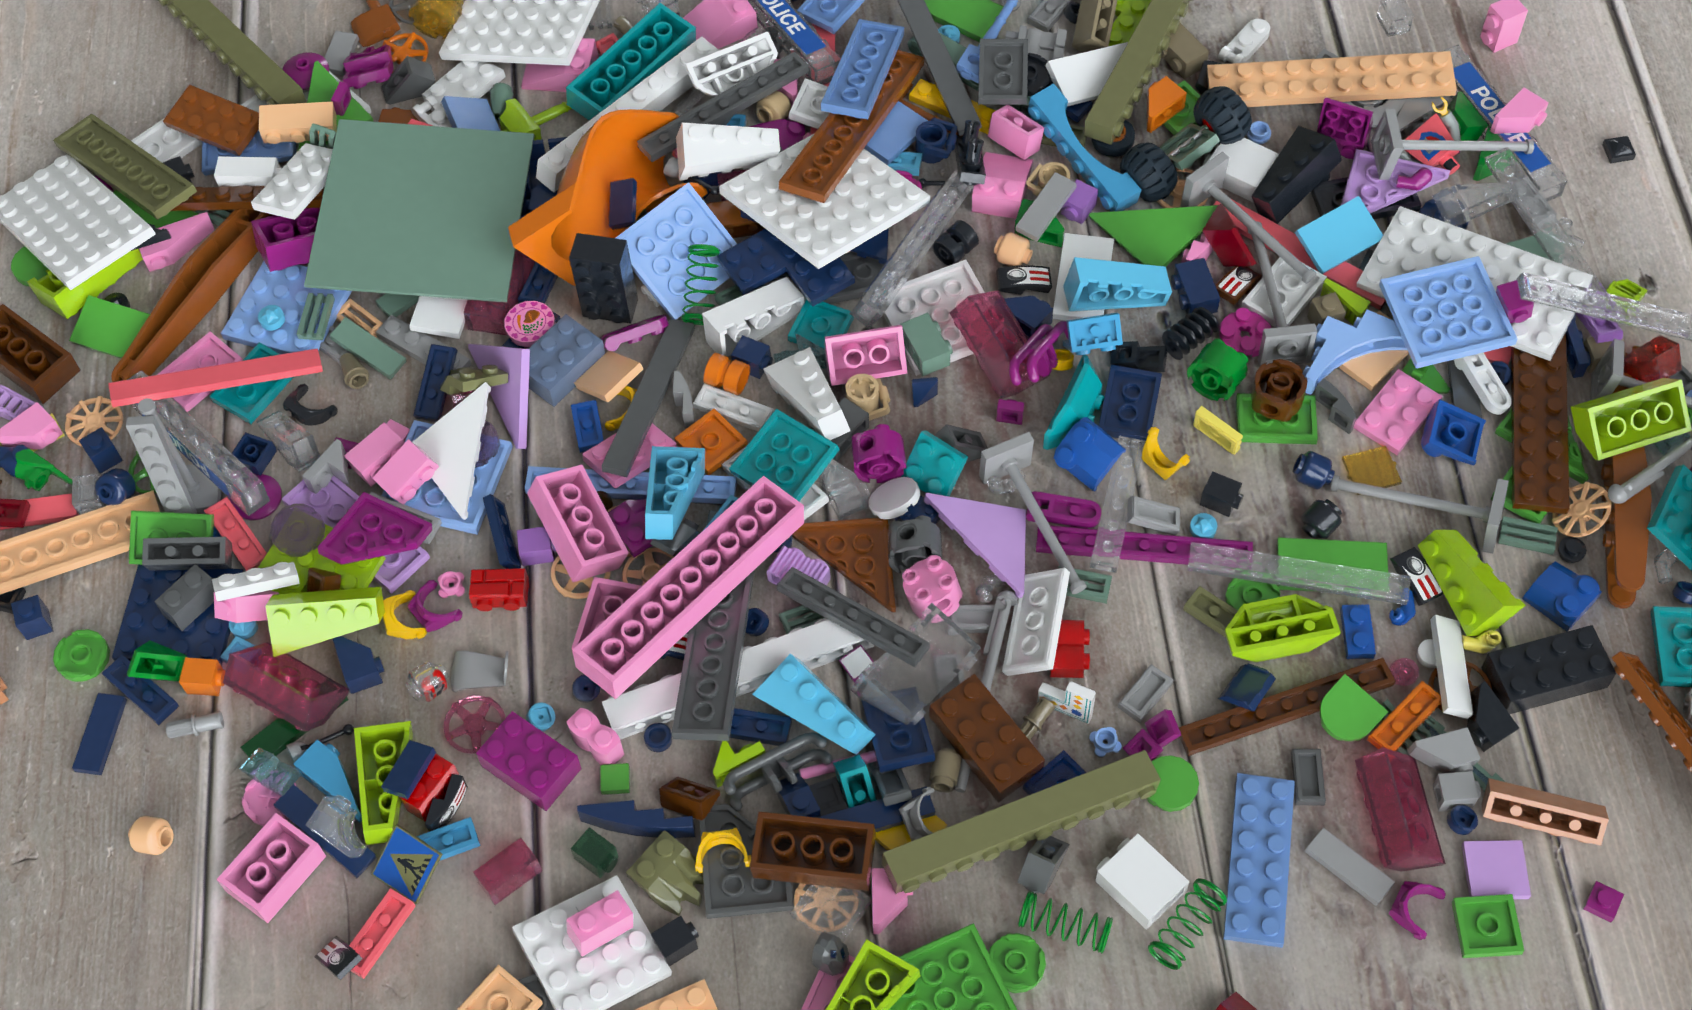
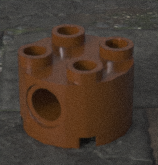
[1251,359,1308,422]

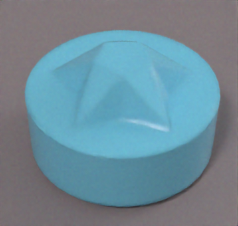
[938,25,960,43]
[258,305,285,331]
[1190,513,1217,539]
[229,621,258,640]
[526,703,555,732]

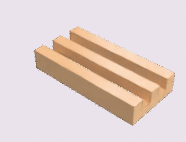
[336,298,383,337]

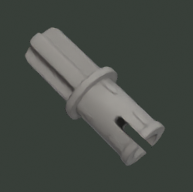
[166,711,224,739]

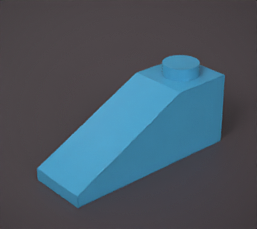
[294,740,362,823]

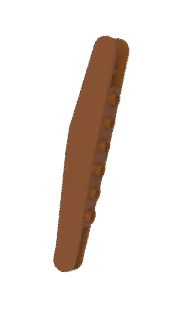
[111,209,274,382]
[1601,372,1652,609]

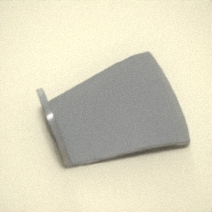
[451,651,508,692]

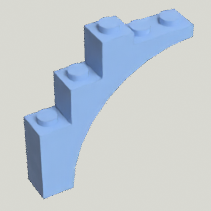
[1302,309,1407,395]

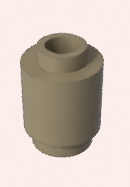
[929,748,962,793]

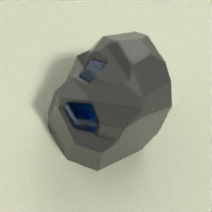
[812,931,849,976]

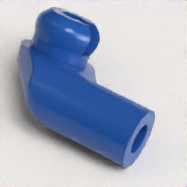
[1389,590,1416,626]

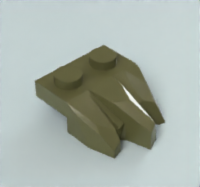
[440,365,508,395]
[626,830,704,916]

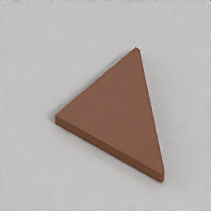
[792,517,896,612]

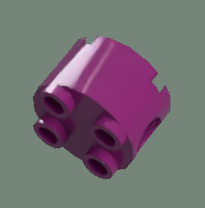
[851,424,906,483]

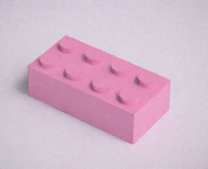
[527,465,629,582]

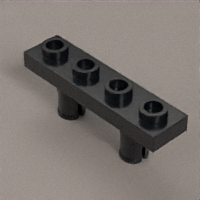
[955,120,986,186]

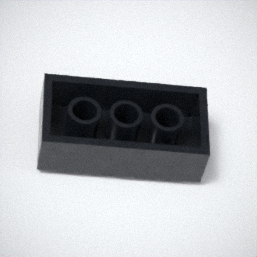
[569,233,638,324]
[1481,625,1616,714]

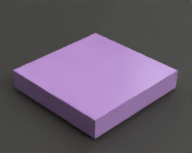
[1462,840,1531,899]

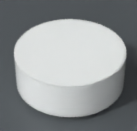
[1416,639,1437,668]

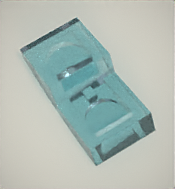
[240,748,301,796]

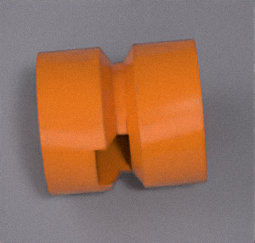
[703,352,750,395]

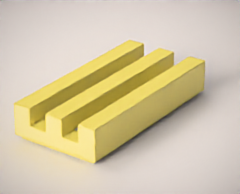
[1193,406,1243,455]

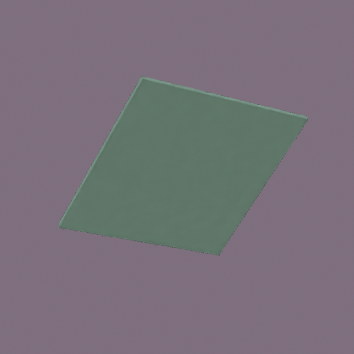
[304,119,534,302]

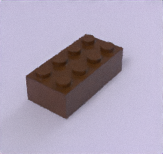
[0,304,81,404]
[929,673,1045,803]
[750,811,876,891]

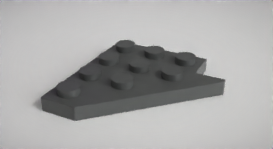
[699,804,794,919]

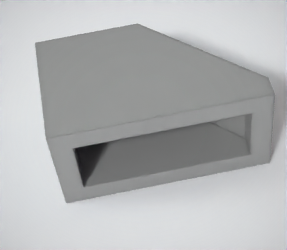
[1407,727,1480,773]

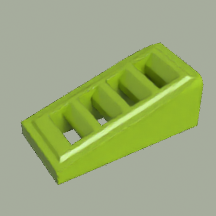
[1320,278,1371,325]

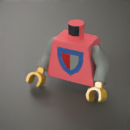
[1399,97,1461,175]

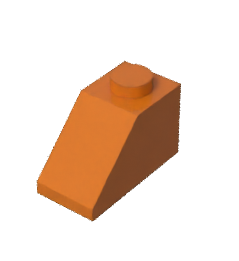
[1147,76,1187,133]

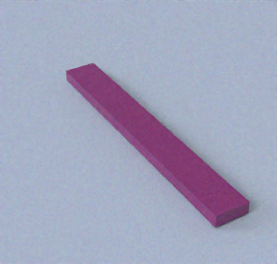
[1036,526,1253,570]

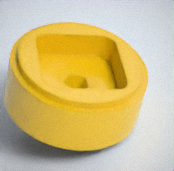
[1054,349,1074,371]

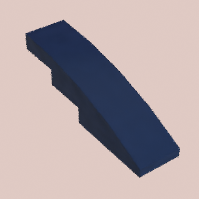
[577,800,696,838]

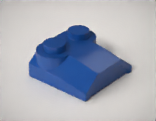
[1421,399,1486,466]
[1053,417,1126,491]
[1522,561,1602,632]

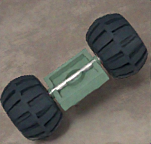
[1120,86,1252,203]

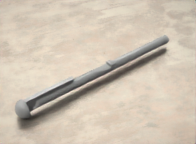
[1608,437,1692,504]
[954,590,1017,793]

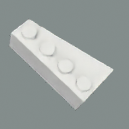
[676,123,780,181]
[702,277,805,358]
[764,347,850,440]

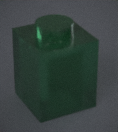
[571,827,619,878]

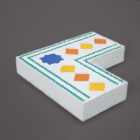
[1037,681,1096,724]

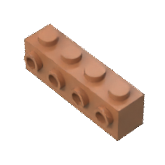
[1481,778,1609,846]

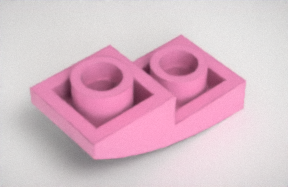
[1181,233,1213,263]

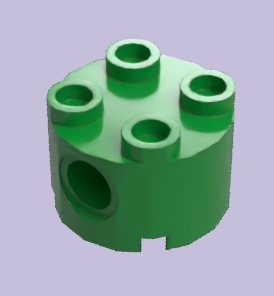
[1187,339,1249,401]

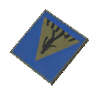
[371,825,443,904]

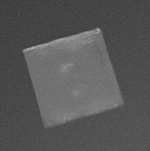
[790,885,872,942]

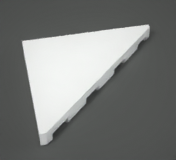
[413,382,491,520]

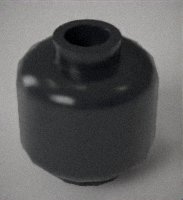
[1301,499,1342,539]

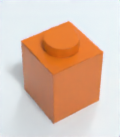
[179,657,226,696]

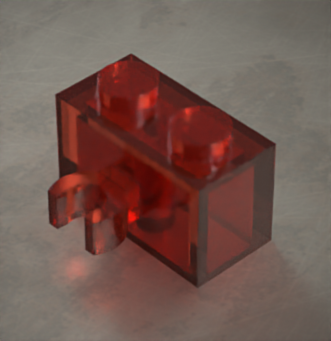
[1623,335,1682,383]

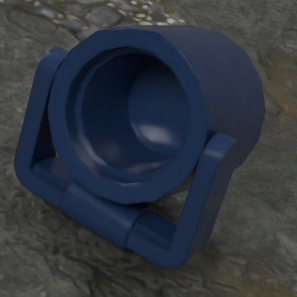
[916,118,958,164]

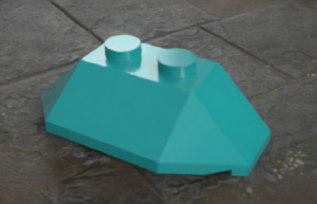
[1043,355,1105,450]

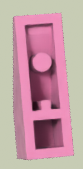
[139,212,215,272]

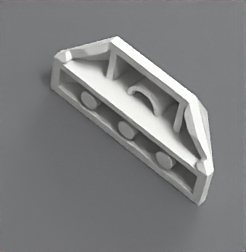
[685,32,778,98]

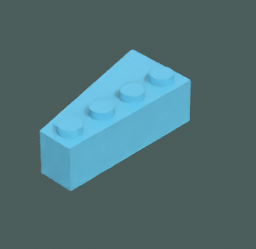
[1063,257,1172,311]
[645,446,705,540]
[752,654,876,755]

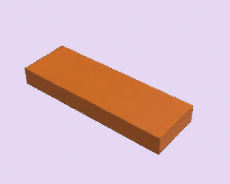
[1367,681,1442,758]

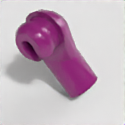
[1396,168,1432,191]

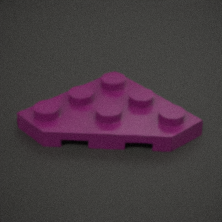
[317,492,432,565]

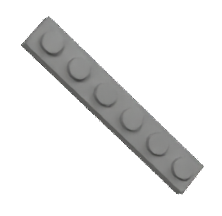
[126,415,198,514]

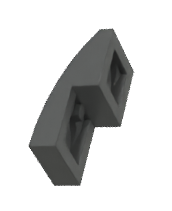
[1315,378,1357,434]

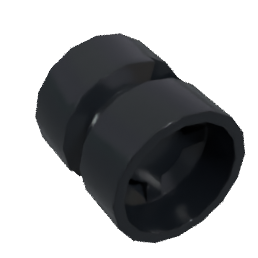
[932,220,979,266]

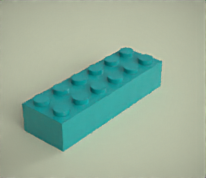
[566,3,696,121]

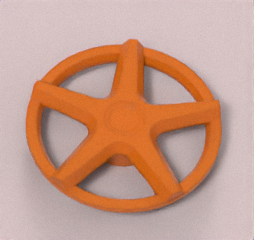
[383,32,429,73]

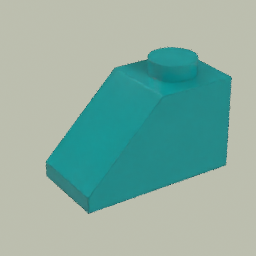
[833,754,876,808]

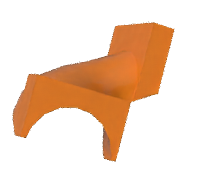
[508,109,708,286]

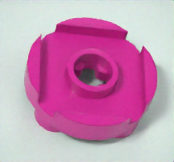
[1219,308,1271,357]

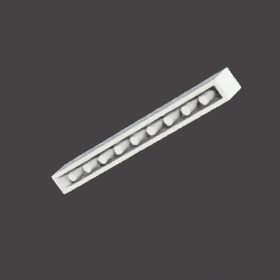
[536,37,719,192]
[602,618,874,740]

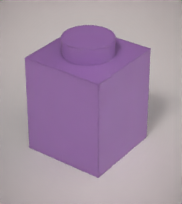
[1061,179,1098,224]
[517,526,556,566]

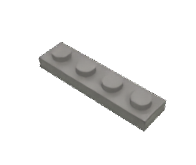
[376,314,472,370]

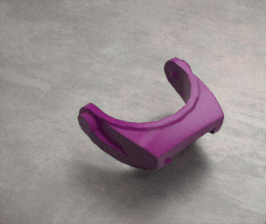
[408,580,463,632]
[1389,881,1446,940]

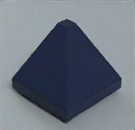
[912,377,938,407]

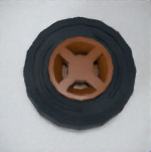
[1092,119,1135,157]

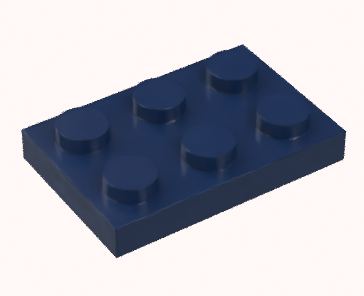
[1099,365,1162,443]
[862,688,935,773]

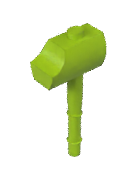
[499,99,572,140]

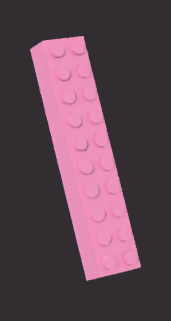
[572,476,804,699]

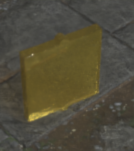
[1342,446,1402,495]

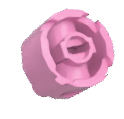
[902,555,963,621]

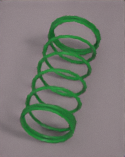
[682,244,720,325]
[1148,878,1227,970]
[1018,891,1113,954]

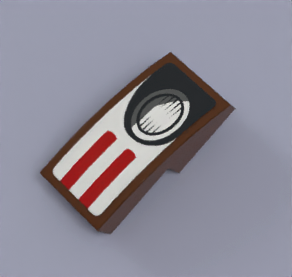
[1215,266,1262,305]

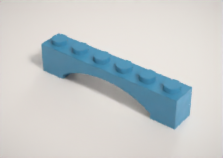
[1028,84,1141,212]

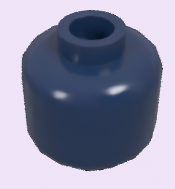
[1293,451,1335,490]
[95,468,136,505]

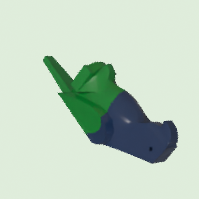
[0,445,77,491]

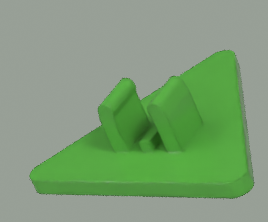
[1402,358,1450,394]

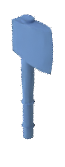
[956,0,1018,83]

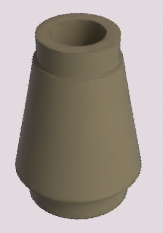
[339,353,369,389]

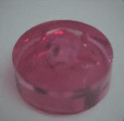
[1389,658,1419,686]

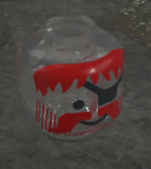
[406,661,449,702]

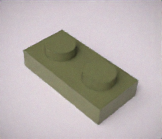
[1183,586,1238,638]

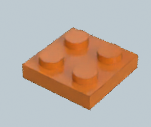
[674,408,748,475]

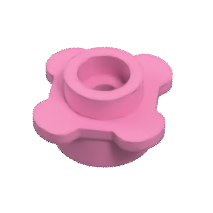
[438,571,465,598]

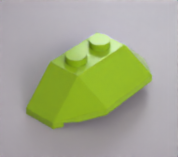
[1224,594,1341,663]

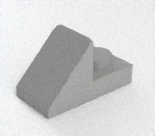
[302,439,349,494]

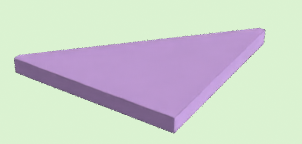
[1341,149,1450,213]
[468,344,530,449]
[924,493,1026,598]

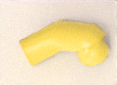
[1462,630,1502,654]

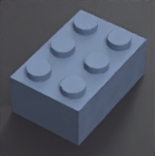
[529,314,605,407]

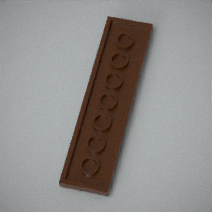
[1511,333,1570,514]

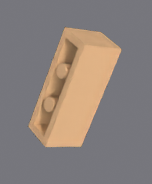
[259,102,337,144]

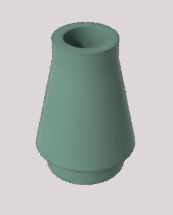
[490,83,514,120]

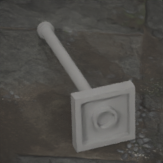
[1371,109,1534,180]
[1180,151,1316,284]
[1247,221,1317,367]
[1590,338,1692,409]
[138,398,221,514]
[979,432,1087,594]
[1331,475,1509,554]

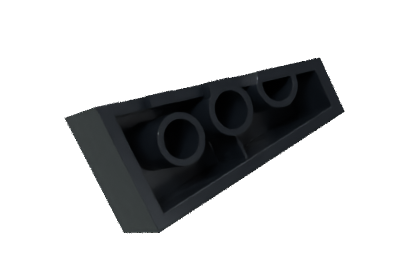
[1251,125,1342,224]

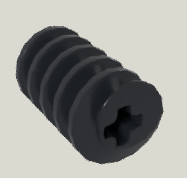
[1162,307,1220,360]

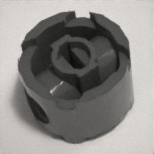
[888,515,942,574]

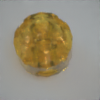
[409,0,464,39]

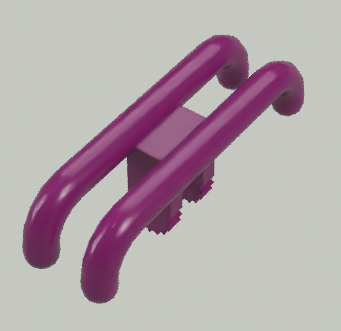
[1009,321,1069,386]

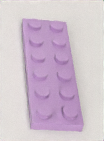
[282,476,430,594]

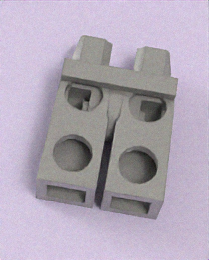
[1005,25,1067,61]

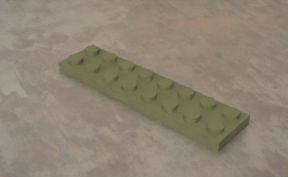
[53,114,197,220]

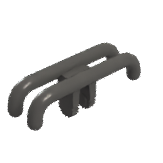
[723,732,833,811]

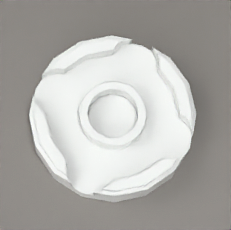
[868,477,920,519]

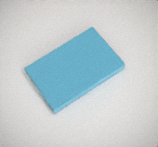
[1295,196,1383,274]

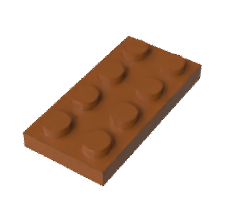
[163,85,259,156]

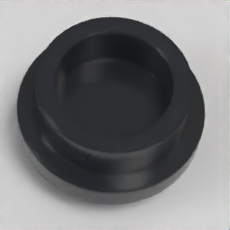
[1558,537,1587,563]

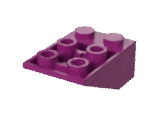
[1317,97,1373,159]

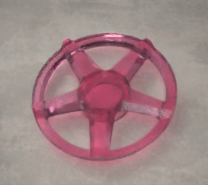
[443,696,506,754]

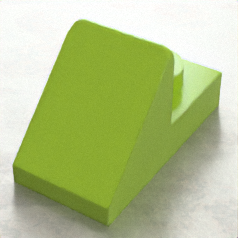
[713,741,766,788]

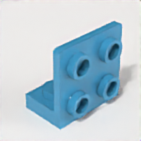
[1062,313,1123,355]

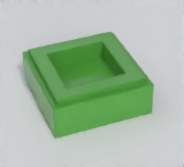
[601,763,630,795]

